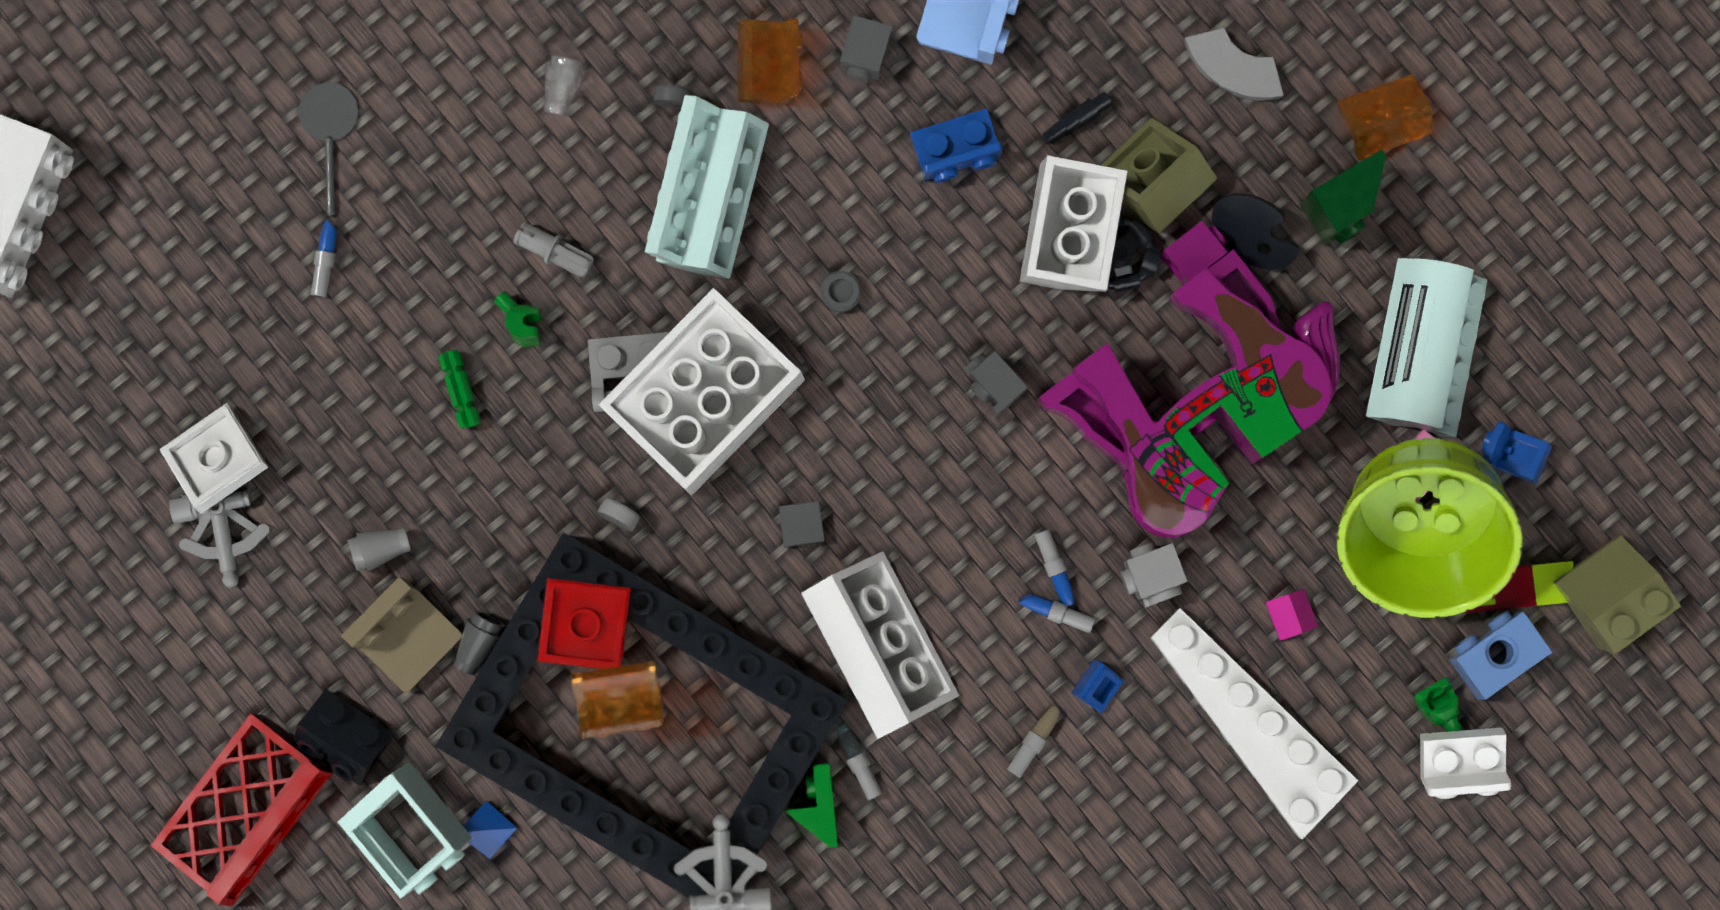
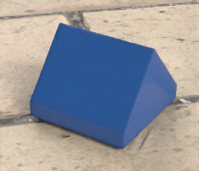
[1071,659,1124,714]

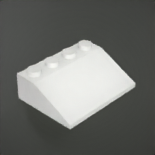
[599,288,805,496]

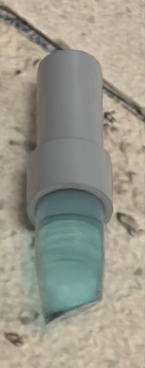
[837,724,882,800]

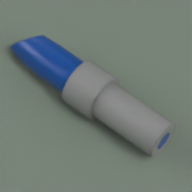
[310,219,337,298]
[1034,529,1075,605]
[1018,594,1096,634]

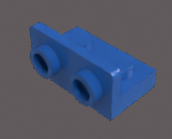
[910,108,1003,183]

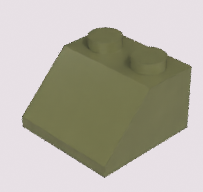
[1100,117,1217,233]
[1553,535,1681,655]

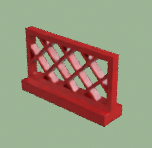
[150,713,332,906]

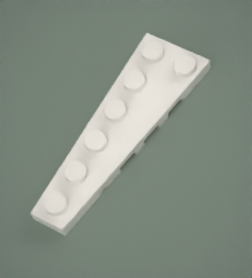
[1150,608,1358,839]

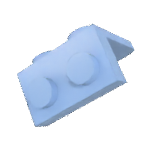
[917,0,1019,65]

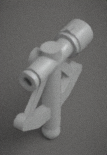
[169,490,270,588]
[674,814,771,910]

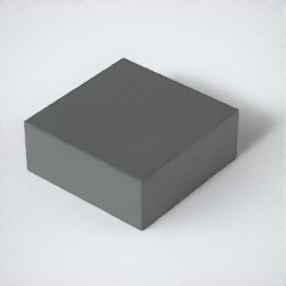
[778,501,825,548]

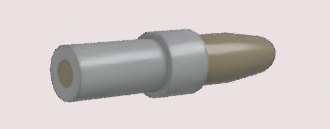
[1006,706,1060,778]

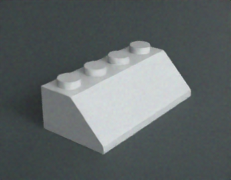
[801,551,959,739]

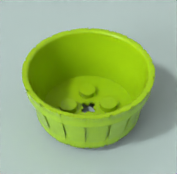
[1337,438,1522,618]

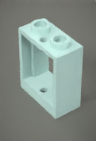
[338,762,473,899]

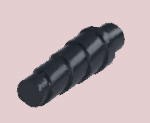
[1042,92,1113,144]

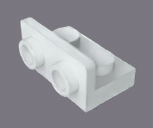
[1420,727,1511,799]

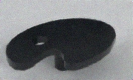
[1212,193,1299,270]

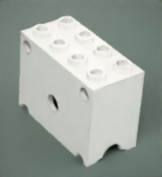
[0,114,74,298]

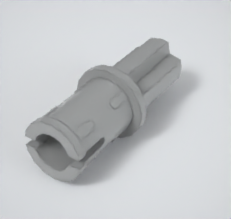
[514,221,594,277]

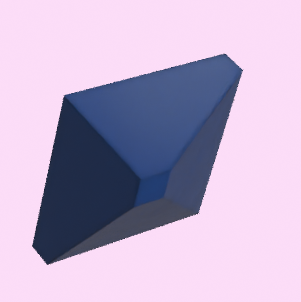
[463,801,517,859]

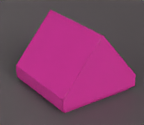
[1265,588,1319,641]

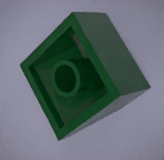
[1300,149,1386,246]

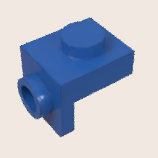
[1482,421,1552,484]

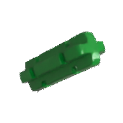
[438,350,481,429]

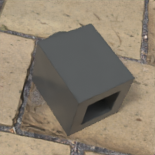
[840,15,892,83]

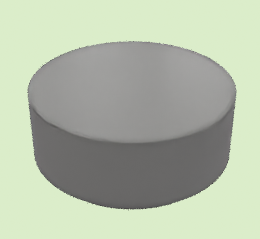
[597,498,640,532]

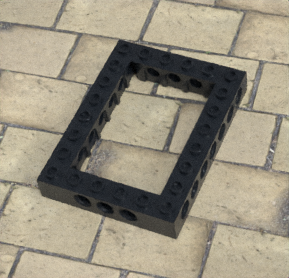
[435,532,848,899]

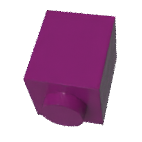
[1160,221,1228,285]

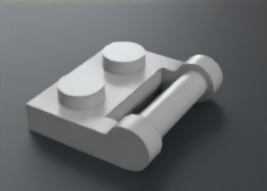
[588,332,669,412]

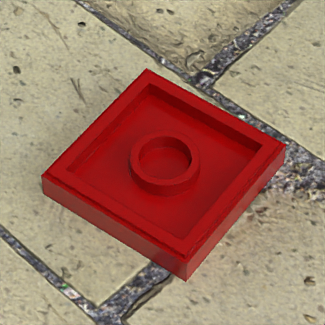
[537,578,631,671]

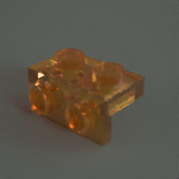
[738,18,803,106]
[1337,74,1433,160]
[572,661,664,738]

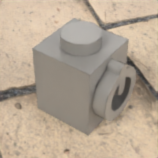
[1120,542,1188,608]

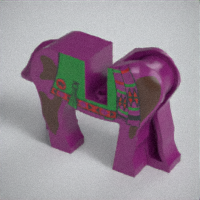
[1037,250,1340,538]

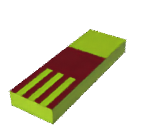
[1460,561,1574,614]

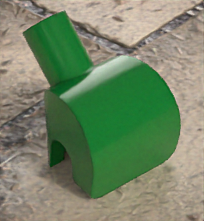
[494,291,541,347]
[1414,677,1464,732]

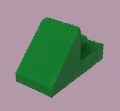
[784,763,838,848]

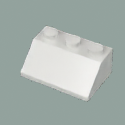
[1020,155,1127,292]

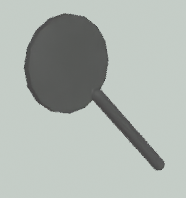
[298,82,359,217]

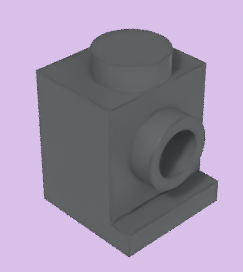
[965,351,1028,418]

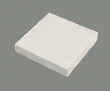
[159,403,268,514]

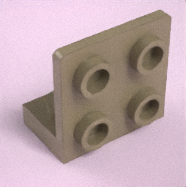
[341,577,462,693]

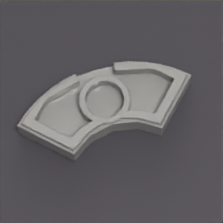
[1184,28,1283,101]

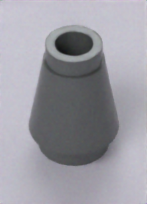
[453,611,505,675]

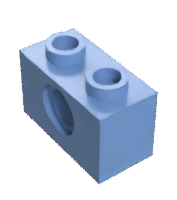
[1449,610,1552,700]

